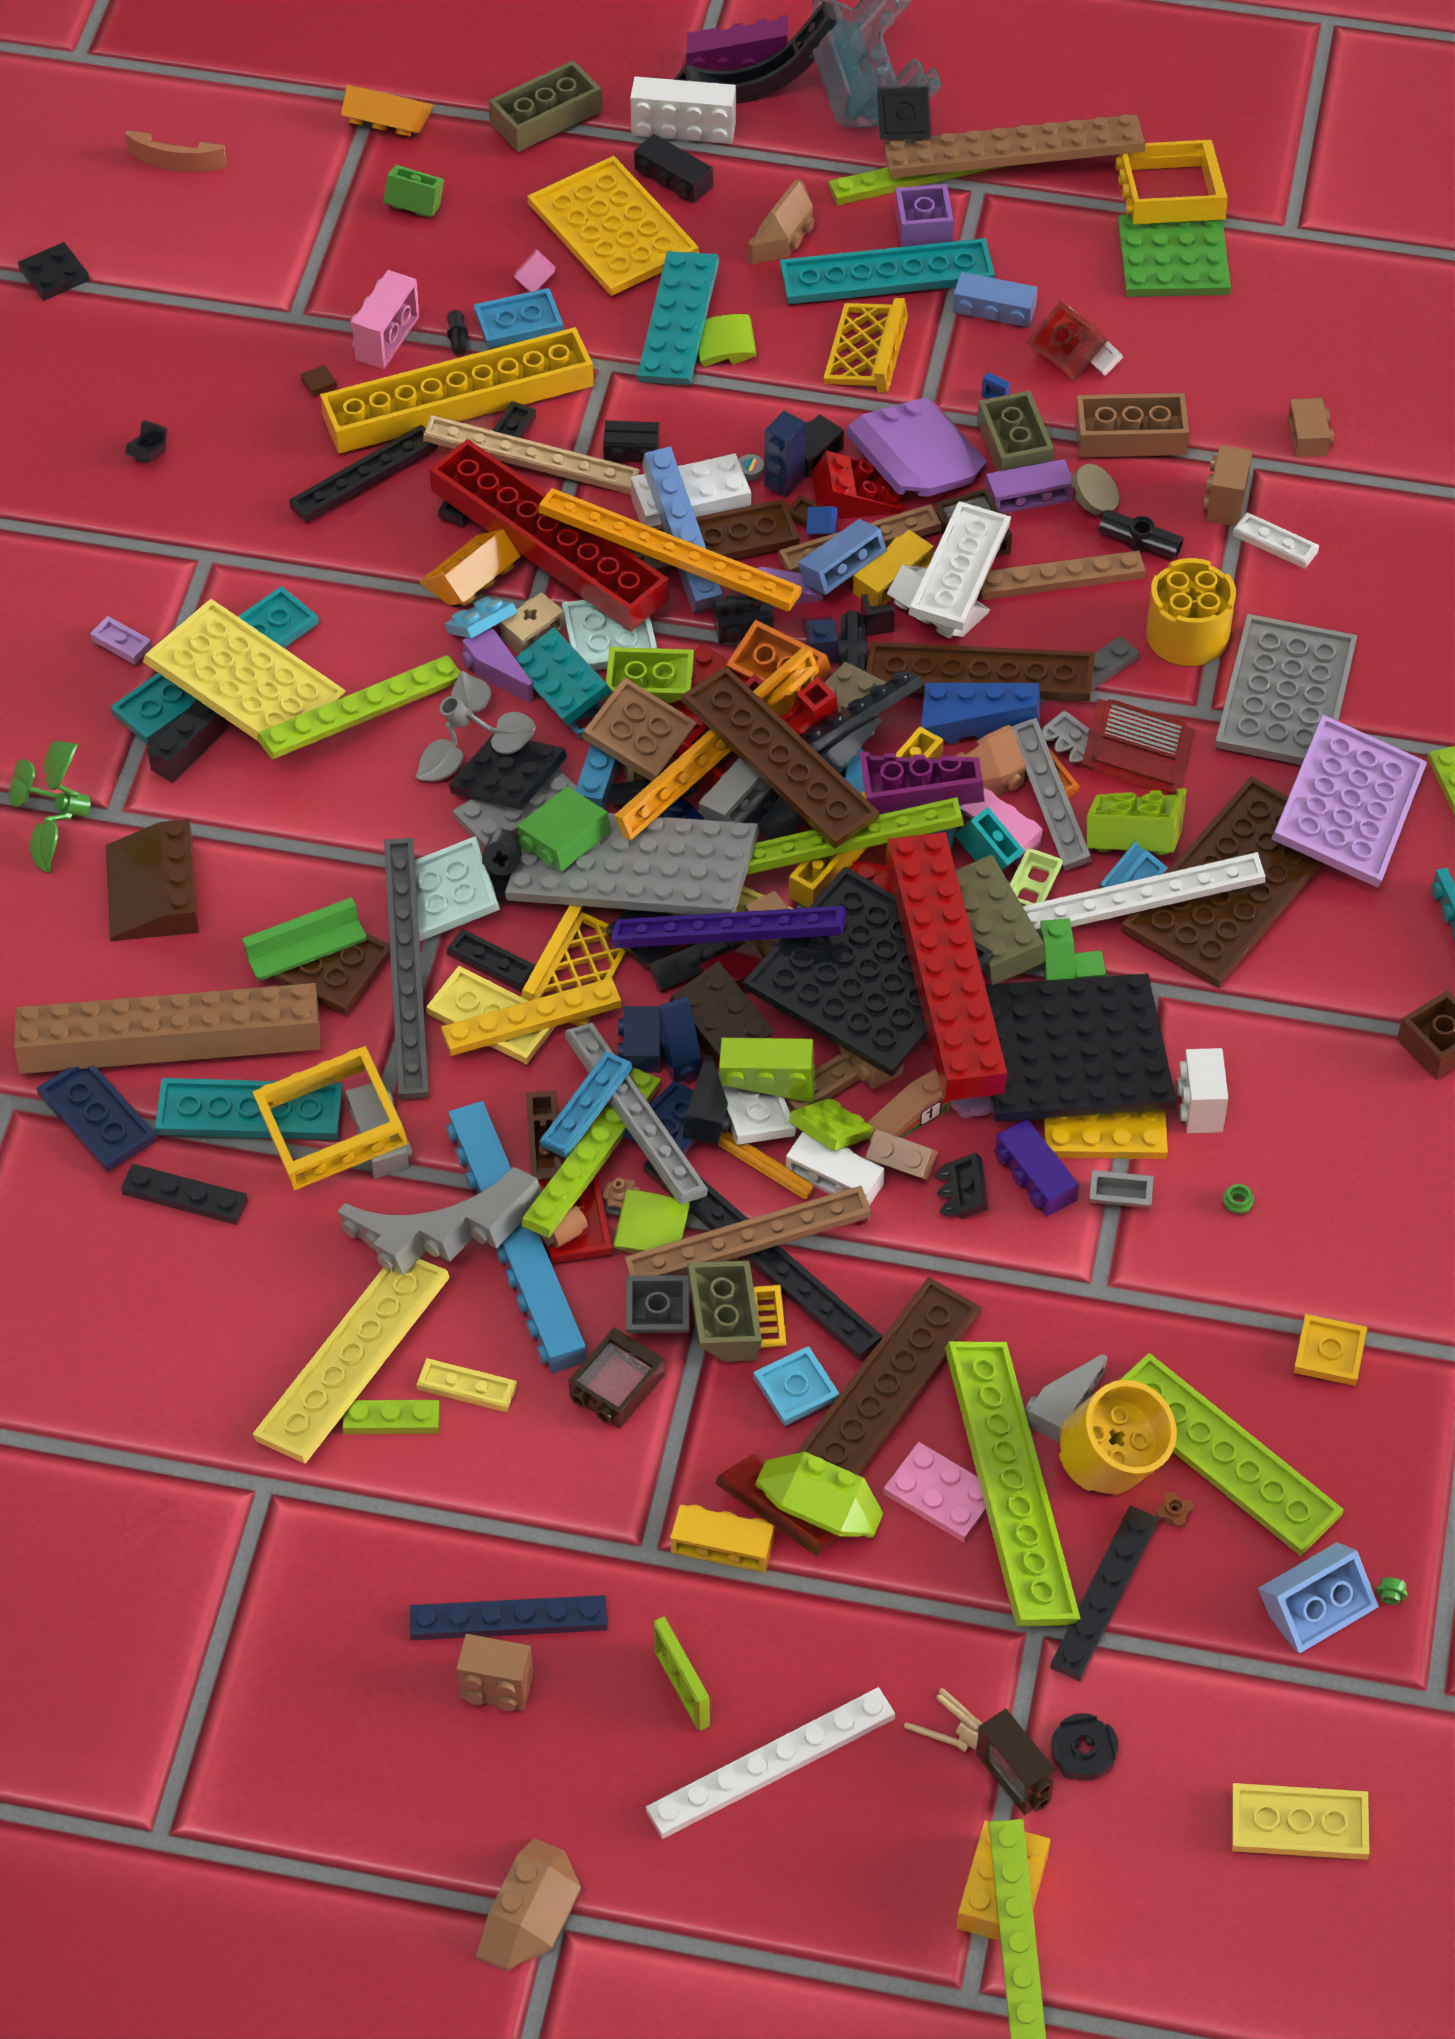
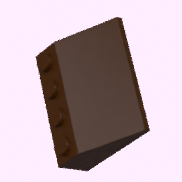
[106,819,199,941]

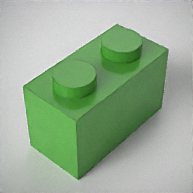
[383,165,444,217]

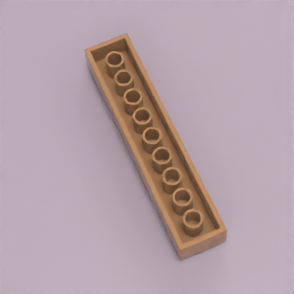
[14,983,320,1074]

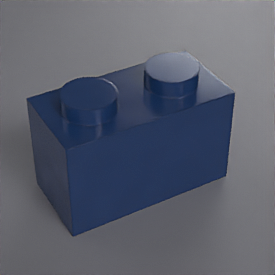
[618,1006,660,1073]

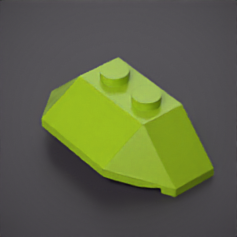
[755,1452,883,1538]

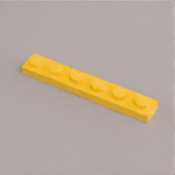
[441,978,622,1056]

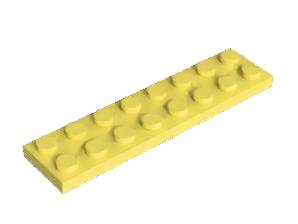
[252,1259,450,1464]

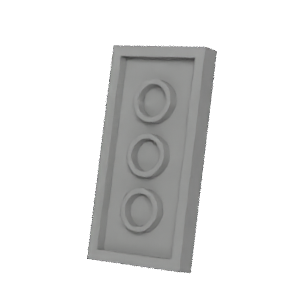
[452,768,577,849]

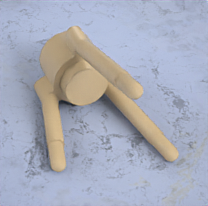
[904,1688,983,1752]

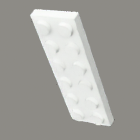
[909,501,1011,631]

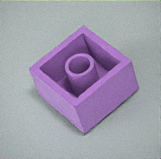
[894,184,954,247]

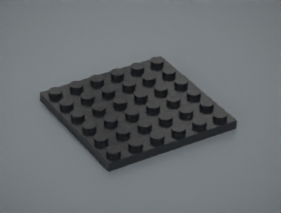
[743,867,993,1077]
[985,973,1177,1122]

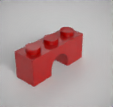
[773,677,838,737]

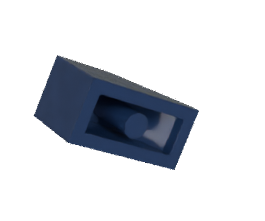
[803,616,837,663]

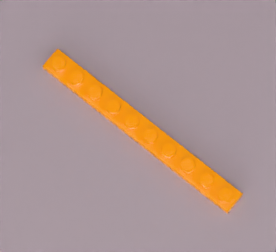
[538,488,802,612]
[614,647,819,840]

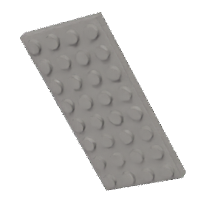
[505,808,759,915]

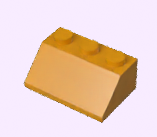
[341,85,433,136]
[419,529,521,606]

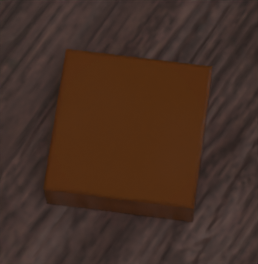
[301,365,337,398]
[788,495,817,529]

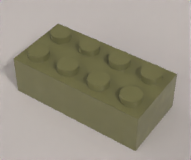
[488,60,602,152]
[956,854,1045,985]

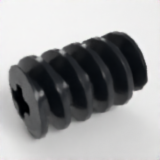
[482,828,522,876]

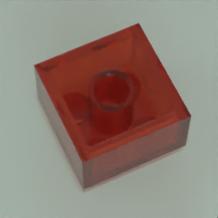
[1026,301,1108,382]

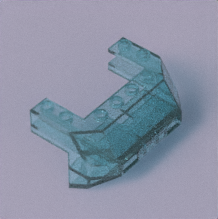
[811,0,942,128]

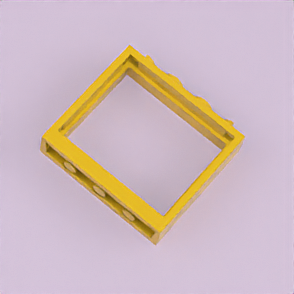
[1115,140,1228,224]
[252,1046,408,1191]

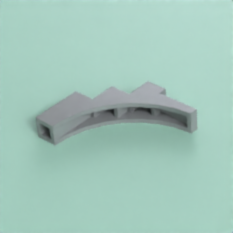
[337,1167,542,1275]

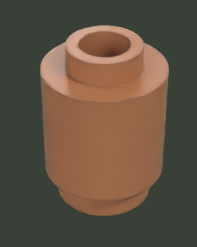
[541,1206,588,1248]

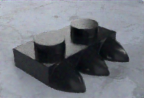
[935,1153,988,1219]

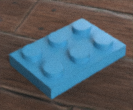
[473,288,564,349]

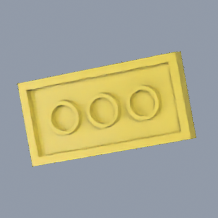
[426,966,556,1065]
[1232,1783,1369,1860]

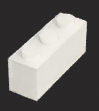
[786,1132,884,1206]

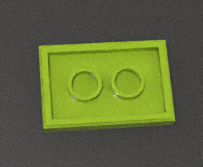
[653,1616,710,1731]

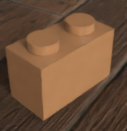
[1288,398,1334,458]
[865,1129,938,1180]

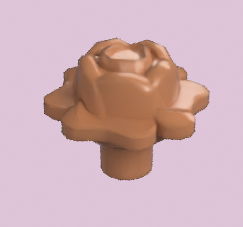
[602,1177,640,1209]

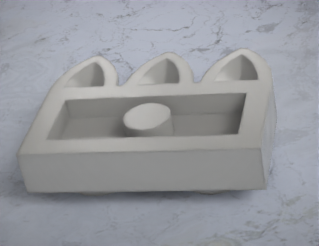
[1042,710,1107,764]

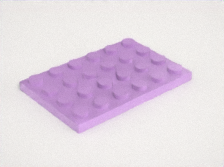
[1271,715,1427,888]

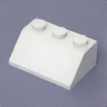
[887,564,990,638]

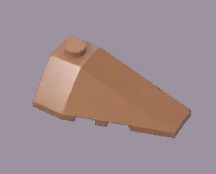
[955,725,1026,796]

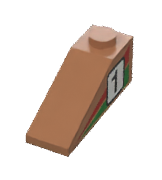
[866,1069,951,1144]

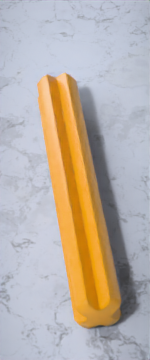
[718,1131,814,1199]

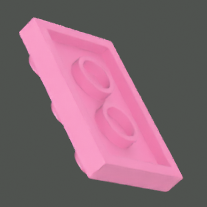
[883,1442,987,1543]

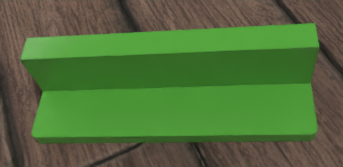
[242,897,367,981]

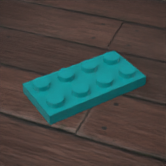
[515,627,611,726]

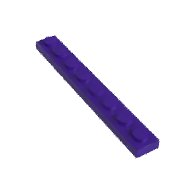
[611,906,847,948]

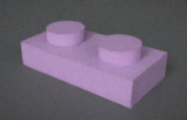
[90,616,152,665]

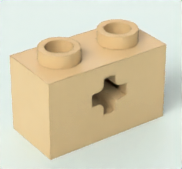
[500,592,565,654]

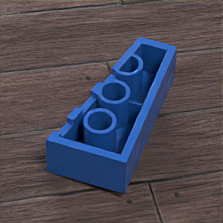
[921,683,1041,744]

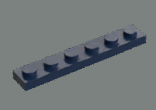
[410,1595,607,1641]

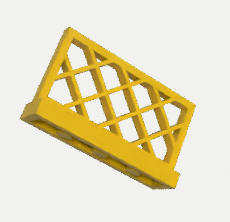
[823,298,908,393]
[521,905,626,1026]

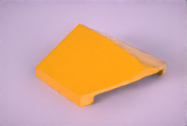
[767,666,817,716]

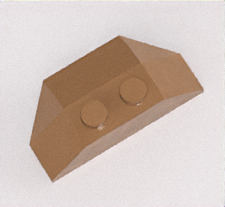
[748,179,815,264]
[476,1838,581,1971]

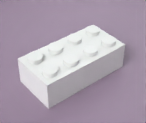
[630,76,736,144]
[631,453,751,527]

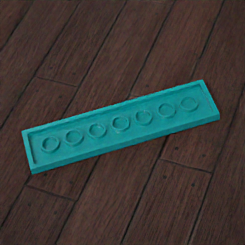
[780,238,995,304]
[110,586,319,745]

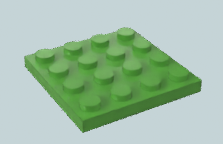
[1118,215,1231,297]

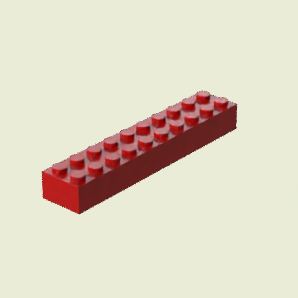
[429,439,669,632]
[885,832,1007,1101]

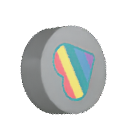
[738,454,764,481]

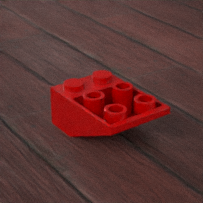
[812,451,905,518]

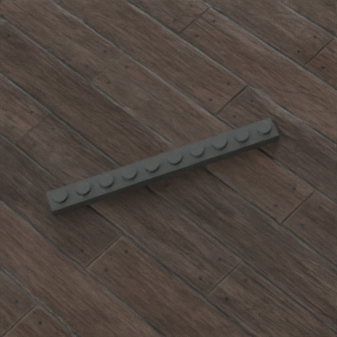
[384,838,429,1100]

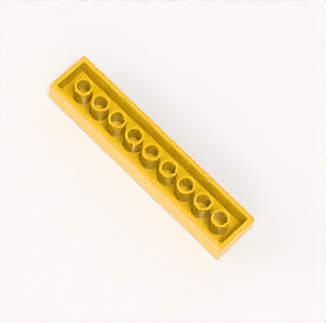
[320,327,594,454]

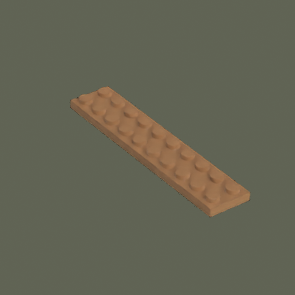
[883,114,1145,178]

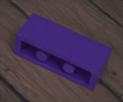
[994,1119,1079,1217]

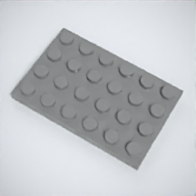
[1215,614,1358,765]

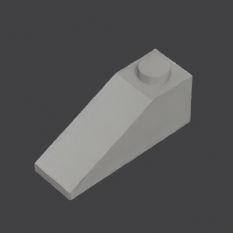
[1025,1354,1107,1444]

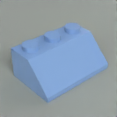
[1258,1542,1379,1654]

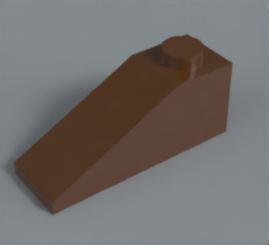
[526,1090,561,1180]

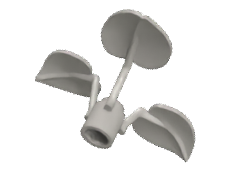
[415,671,536,782]

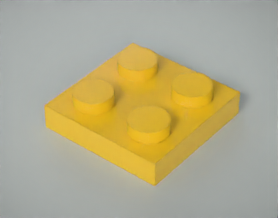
[1293,1314,1367,1386]

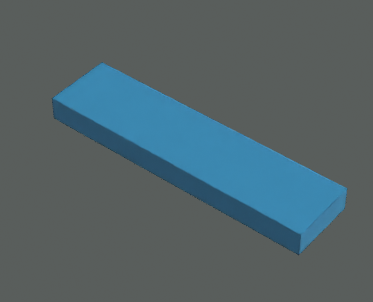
[540,1051,632,1158]

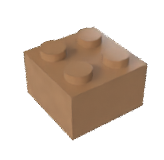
[1203,445,1253,527]
[456,1634,533,1711]

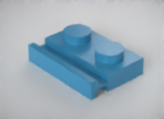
[1098,841,1168,914]

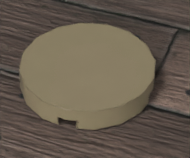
[1071,463,1119,516]

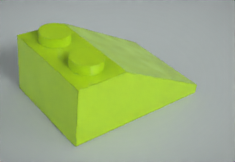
[605,647,694,704]

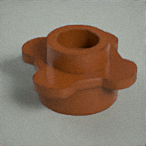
[1156,1492,1194,1527]

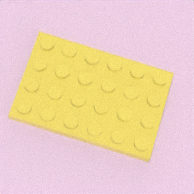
[143,599,346,741]

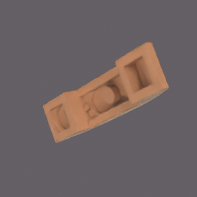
[125,130,227,172]

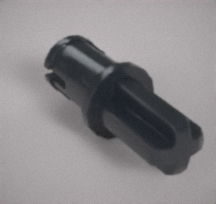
[447,310,468,355]

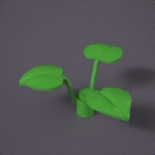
[9,741,91,873]

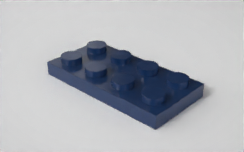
[37,1066,157,1172]

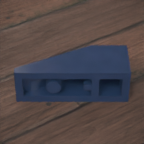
[659,996,701,1082]

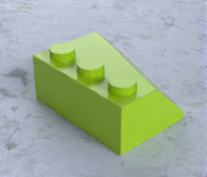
[1087,788,1187,855]

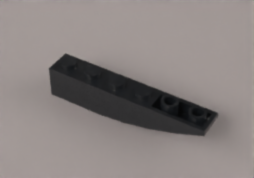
[743,716,882,842]

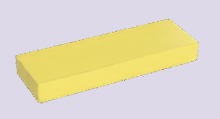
[417,1358,517,1413]

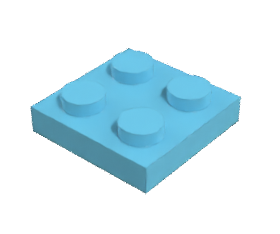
[444,597,517,638]
[753,1346,840,1427]

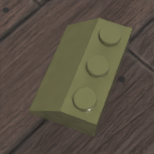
[687,1261,762,1362]

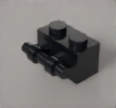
[712,595,774,644]

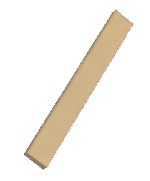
[423,415,640,495]

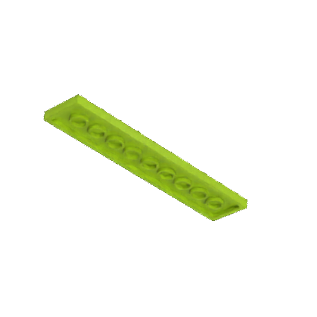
[945,1341,1081,1626]

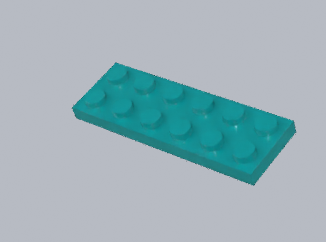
[637,251,719,385]
[155,1078,343,1140]

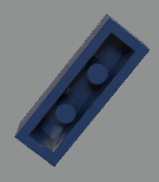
[764,410,806,497]

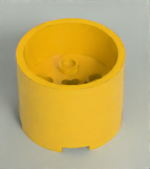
[1146,558,1236,666]
[1059,1380,1177,1495]

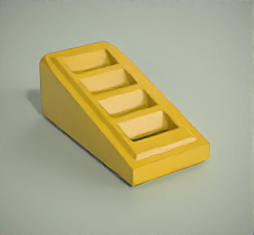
[754,1285,786,1348]

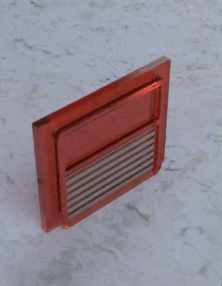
[1081,699,1195,795]

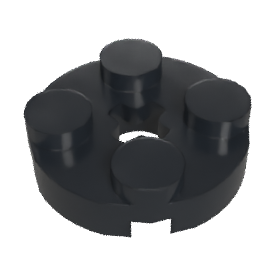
[1050,1713,1118,1781]

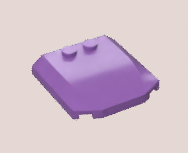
[846,397,987,497]

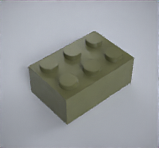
[977,391,1054,471]

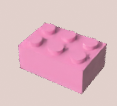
[350,270,420,369]

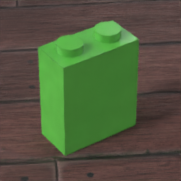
[517,786,611,872]

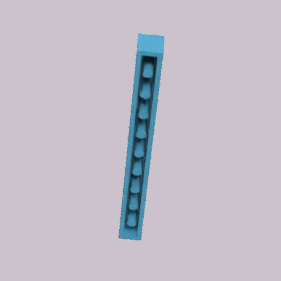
[445,1101,586,1374]

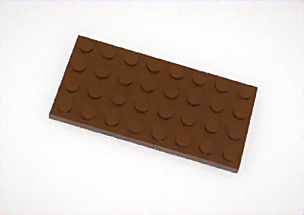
[1121,776,1325,988]

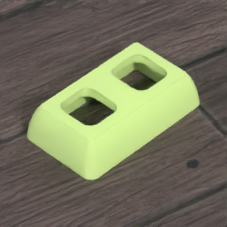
[1010,848,1063,906]

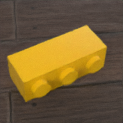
[853,530,934,606]
[671,1504,775,1573]

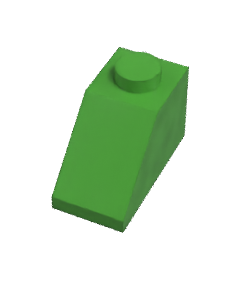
[1039,918,1076,980]

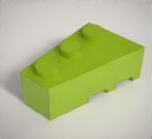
[719,1038,816,1103]

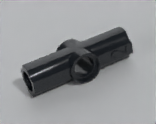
[1098,510,1184,559]
[838,611,867,671]

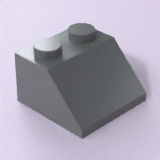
[626,1275,689,1333]

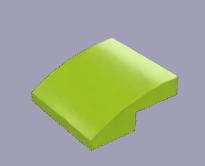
[699,314,757,367]
[612,1189,690,1254]

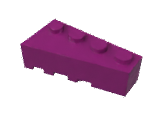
[686,14,788,71]
[859,751,985,815]

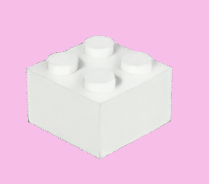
[1176,1048,1228,1133]

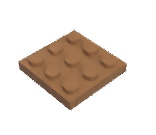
[581,677,697,782]

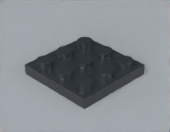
[449,733,567,810]

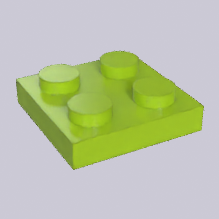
[788,1098,874,1151]

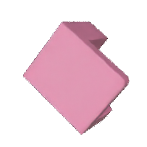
[514,249,556,292]

